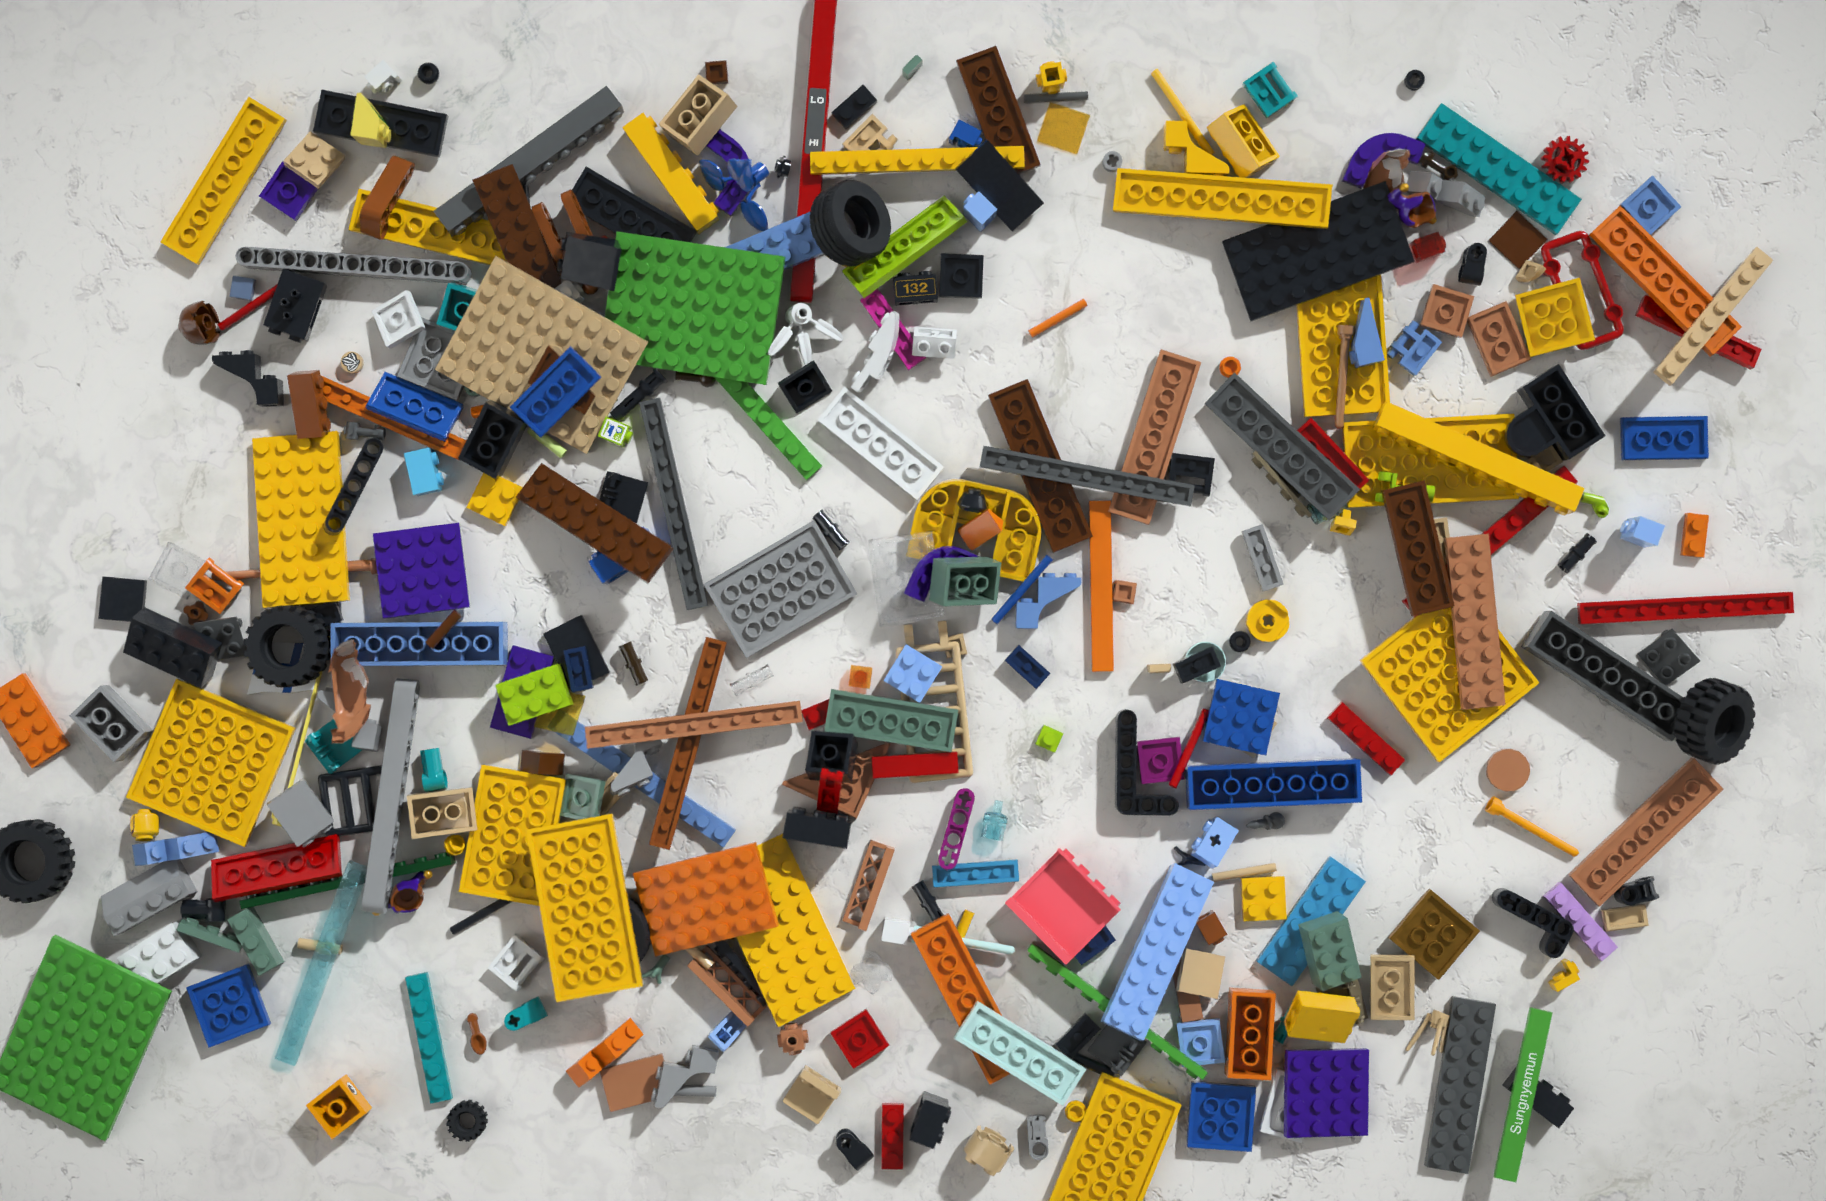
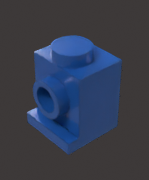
[949,120,983,148]

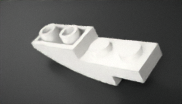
[851,311,899,392]

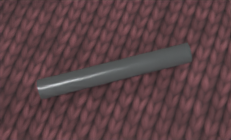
[1024,91,1088,103]

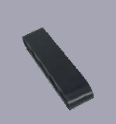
[323,438,384,536]

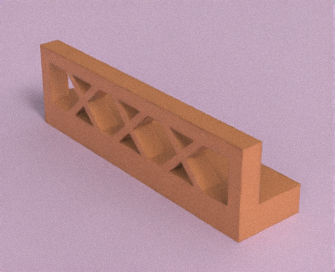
[842,840,895,931]
[687,945,767,1027]

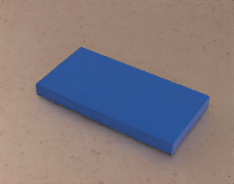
[510,346,602,438]
[366,372,464,442]
[1620,416,1709,460]

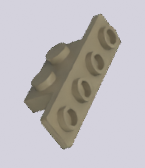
[1251,451,1312,518]

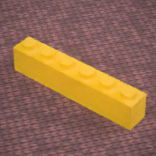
[622,113,719,234]

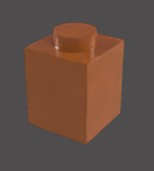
[1196,910,1228,945]

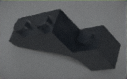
[212,350,284,407]

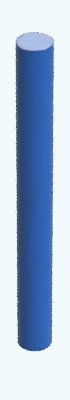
[991,555,1053,624]

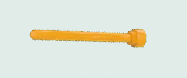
[1485,796,1579,857]

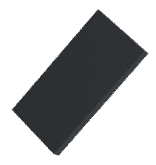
[955,139,1044,231]

